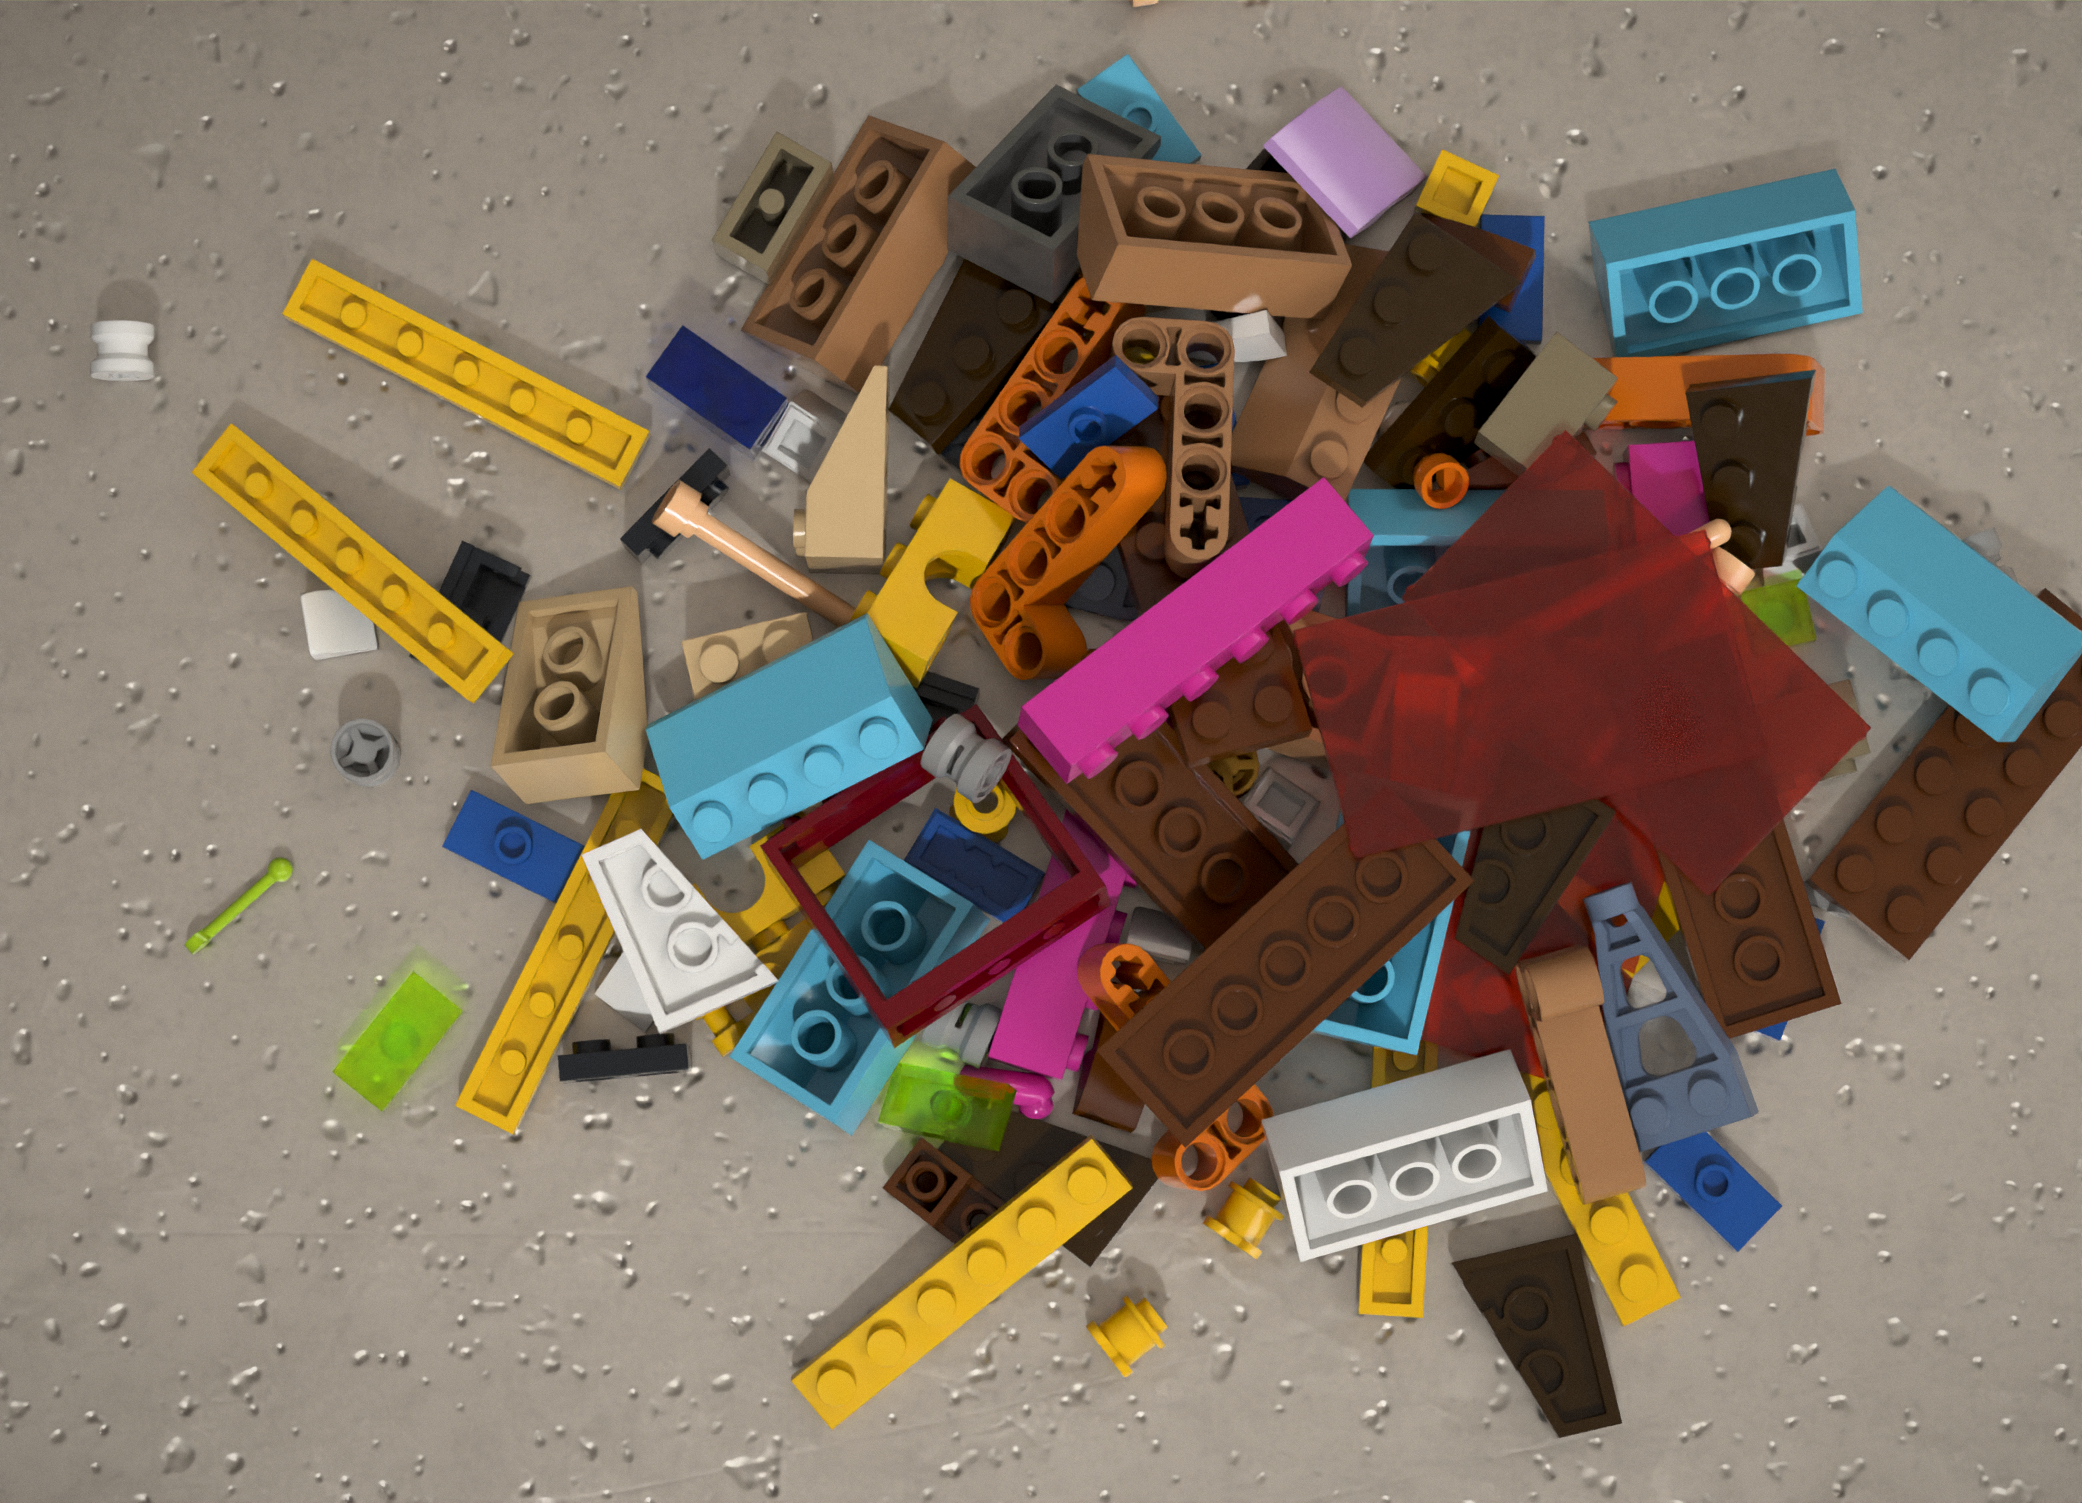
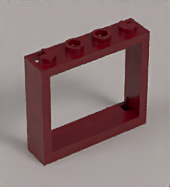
[760,704,1111,1048]

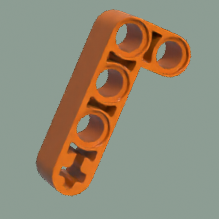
[960,277,1145,523]
[1582,354,1825,436]
[970,446,1167,680]
[1077,943,1273,1191]

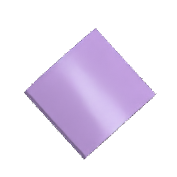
[1263,86,1428,238]

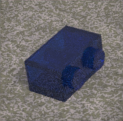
[646,325,789,461]

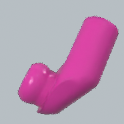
[958,1065,1055,1119]

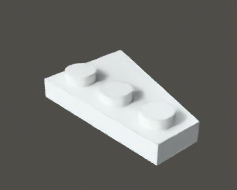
[582,829,779,1034]

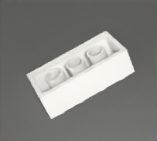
[1261,1049,1548,1262]

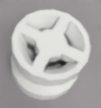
[90,320,155,381]

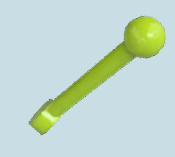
[184,857,293,955]

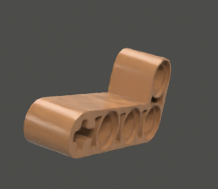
[1108,317,1235,579]
[1515,945,1646,1205]

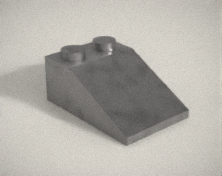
[947,84,1161,303]

